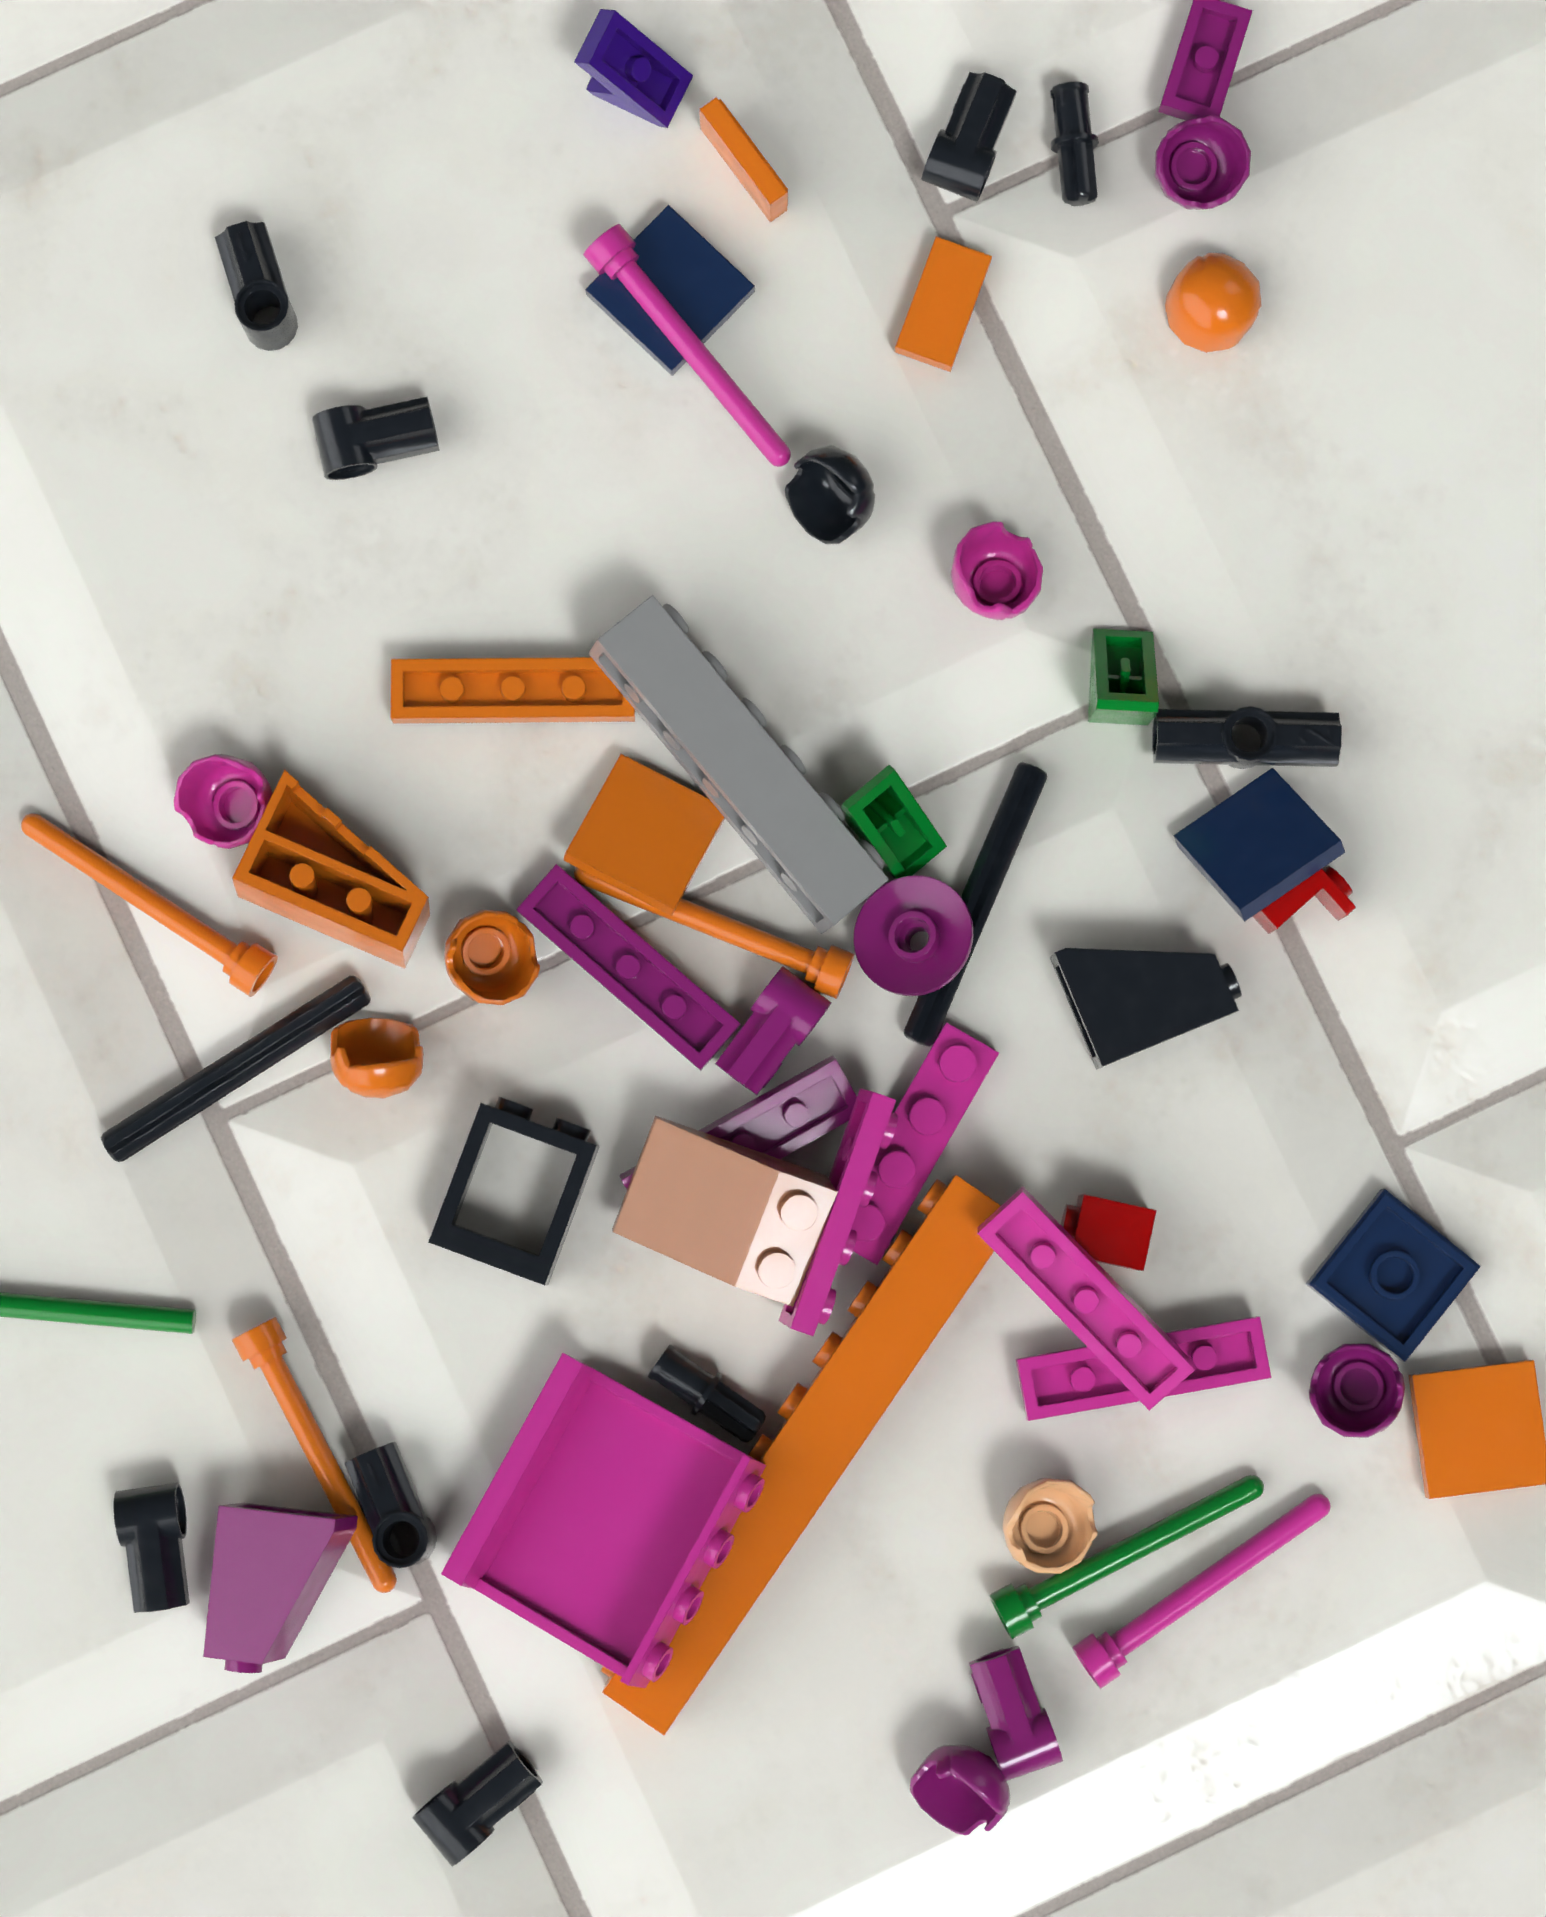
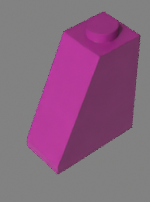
[203,1503,358,1673]

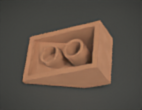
[612,1115,838,1307]

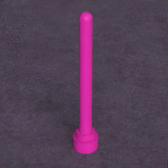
[583,224,791,467]
[1072,1494,1331,1689]

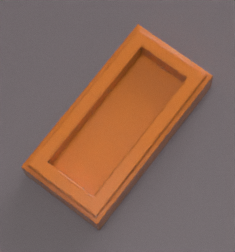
[699,97,788,222]
[895,236,992,372]

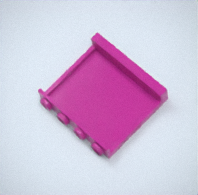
[441,1353,766,1688]

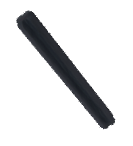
[904,762,1047,1047]
[101,975,371,1162]

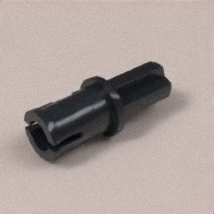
[1050,82,1099,206]
[648,1344,766,1443]

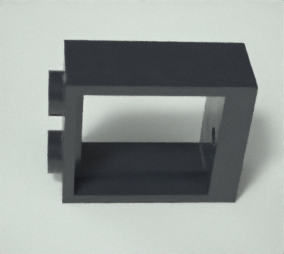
[428,1097,600,1286]

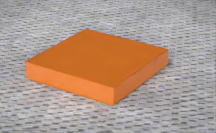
[563,754,725,916]
[1408,1360,1546,1499]

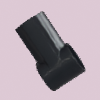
[921,72,1017,202]
[215,221,298,351]
[312,397,440,480]
[344,1442,437,1568]
[113,1483,190,1613]
[412,1740,543,1867]

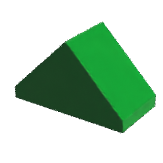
[1088,628,1159,726]
[841,765,947,879]

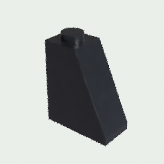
[1050,948,1242,1070]

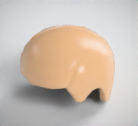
[1003,1478,1098,1574]

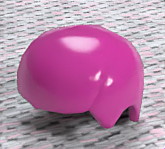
[950,521,1043,620]
[173,754,273,849]

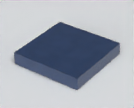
[585,205,755,376]
[1173,768,1345,922]
[1306,1189,1481,1362]

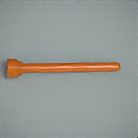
[21,813,278,997]
[574,867,855,999]
[232,1317,397,1593]

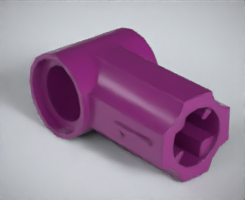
[715,966,832,1095]
[969,1646,1063,1781]

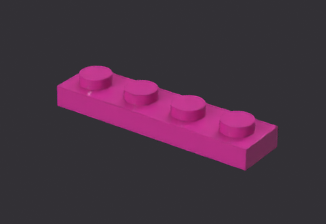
[851,1022,999,1265]
[778,1088,898,1336]
[977,1186,1195,1411]
[1016,1316,1271,1421]

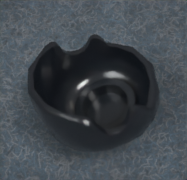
[785,445,875,544]

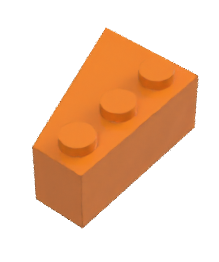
[232,769,430,969]

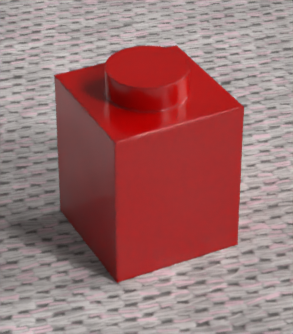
[1061,1194,1157,1271]

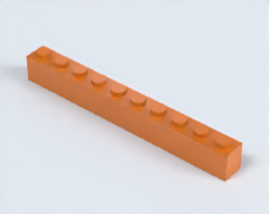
[601,1175,1001,1735]

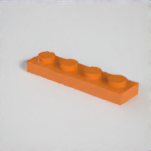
[391,657,635,724]

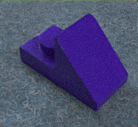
[574,9,693,128]

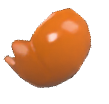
[1165,253,1262,353]
[444,910,540,1005]
[330,1018,424,1099]

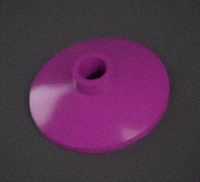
[854,875,973,996]

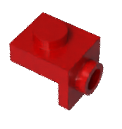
[1252,866,1356,934]

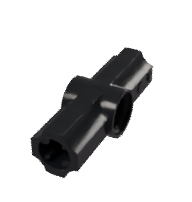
[1152,706,1342,769]

